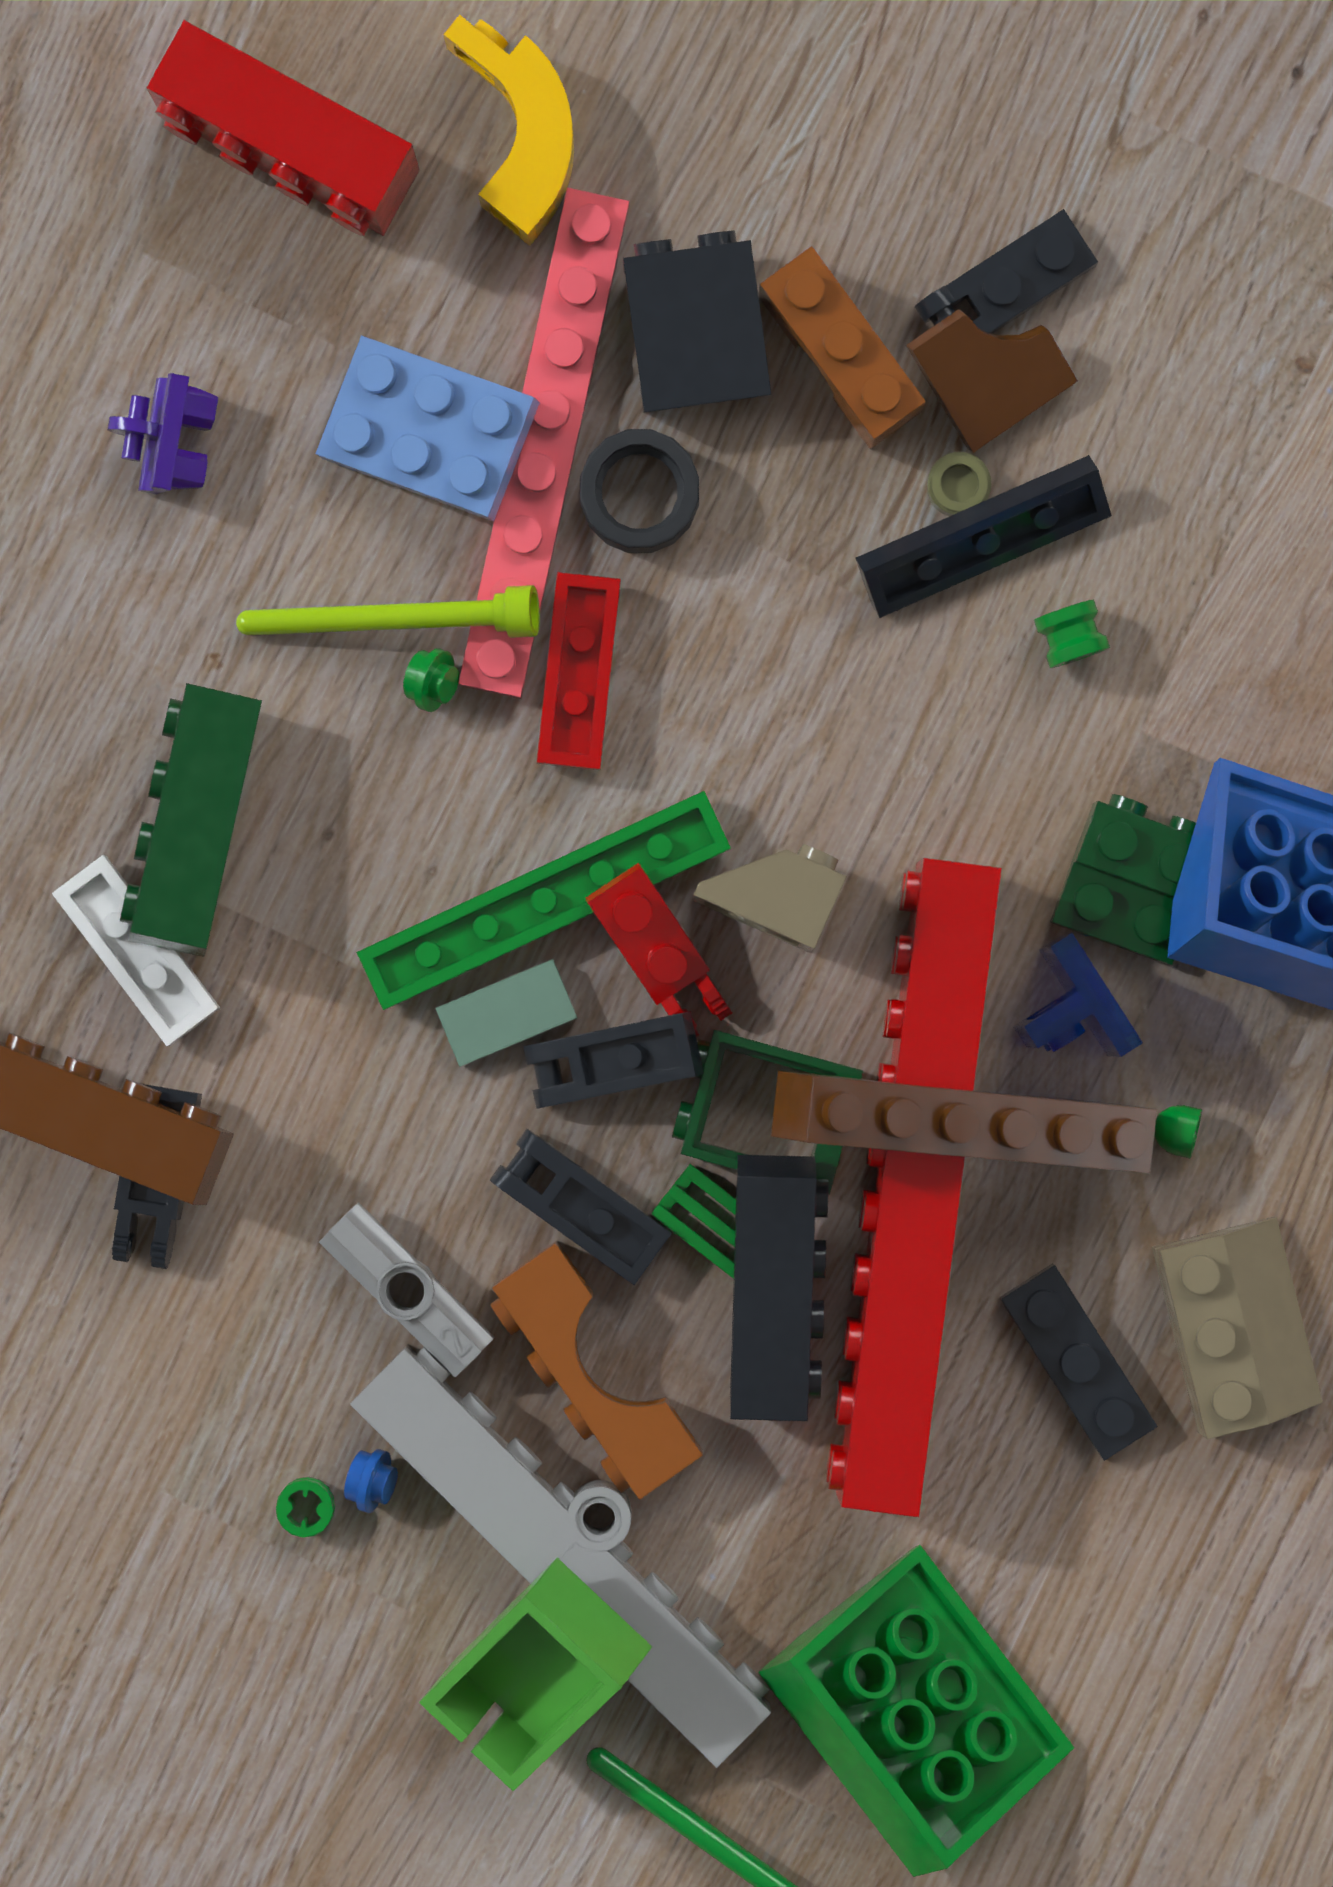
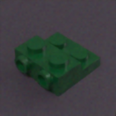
[1050,794,1196,965]

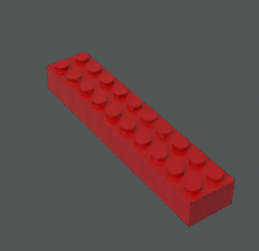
[826,858,1002,1517]

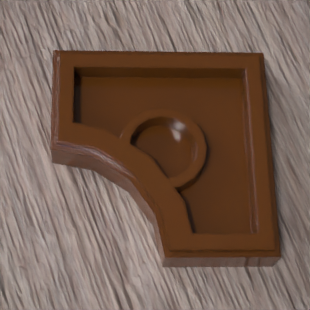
[906,309,1078,453]

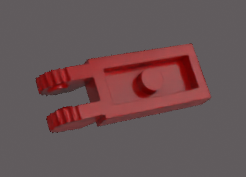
[586,863,733,1037]

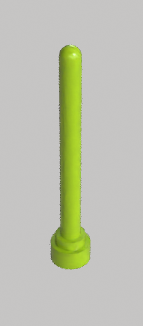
[236,585,540,638]

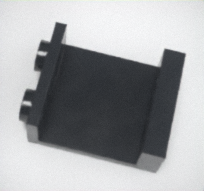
[623,230,772,413]

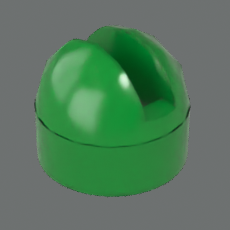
[1154,1105,1202,1159]

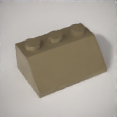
[692,844,847,952]
[1152,1216,1323,1439]

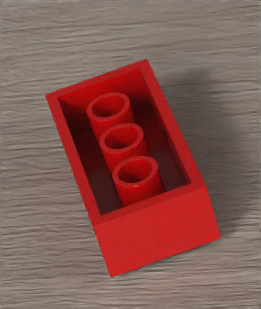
[146,20,420,236]

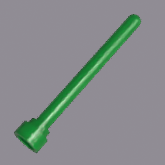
[586,1747,798,1887]

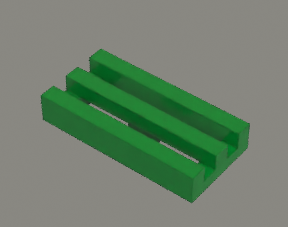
[651,1163,736,1279]

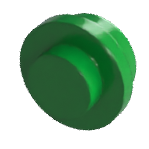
[403,648,459,712]

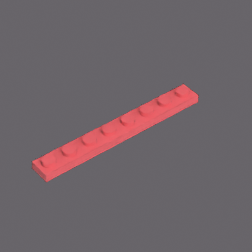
[458,188,629,699]

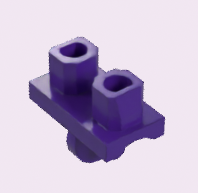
[107,373,218,494]

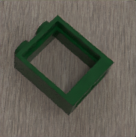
[671,1030,863,1195]

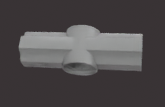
[319,1202,495,1377]

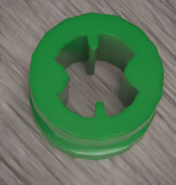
[276,1477,336,1538]

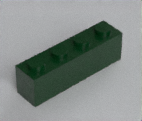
[120,683,262,957]

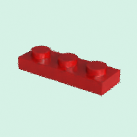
[537,572,621,771]

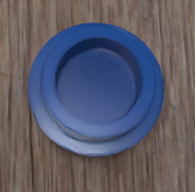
[344,1449,398,1513]

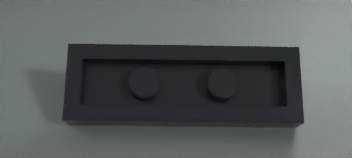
[999,1263,1158,1461]

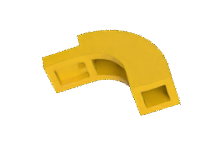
[443,14,574,246]

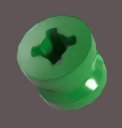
[1034,599,1110,668]

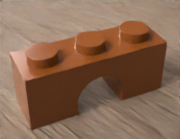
[758,246,926,450]

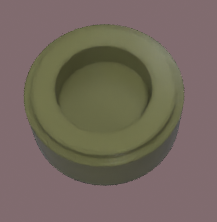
[927,452,991,516]

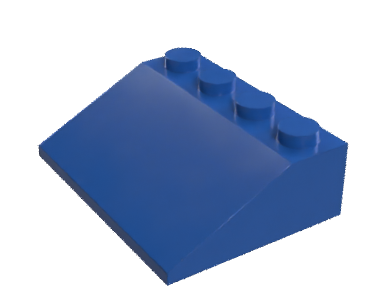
[1167,758,1333,1010]

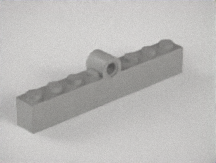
[350,1345,771,1768]

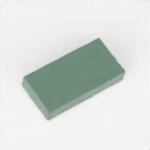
[435,959,578,1067]

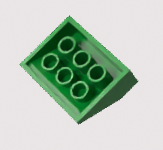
[758,1545,1075,1877]

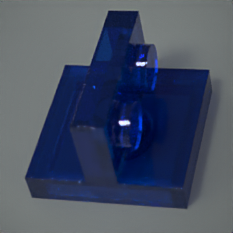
[1013,933,1143,1057]

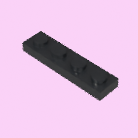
[855,455,1112,618]

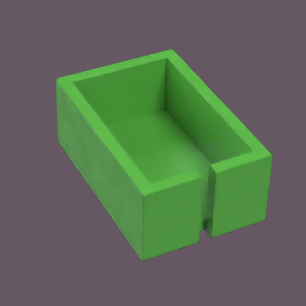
[419,1557,652,1791]

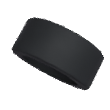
[580,429,699,553]

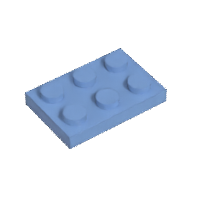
[315,335,540,521]

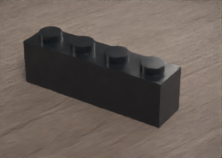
[730,1155,829,1421]

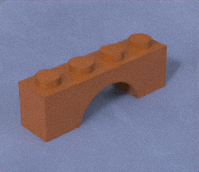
[490,1241,703,1500]

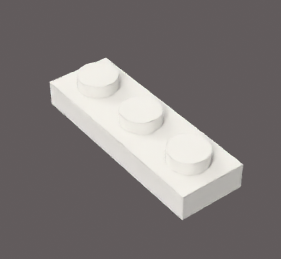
[52,855,220,1046]

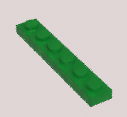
[356,791,731,1010]

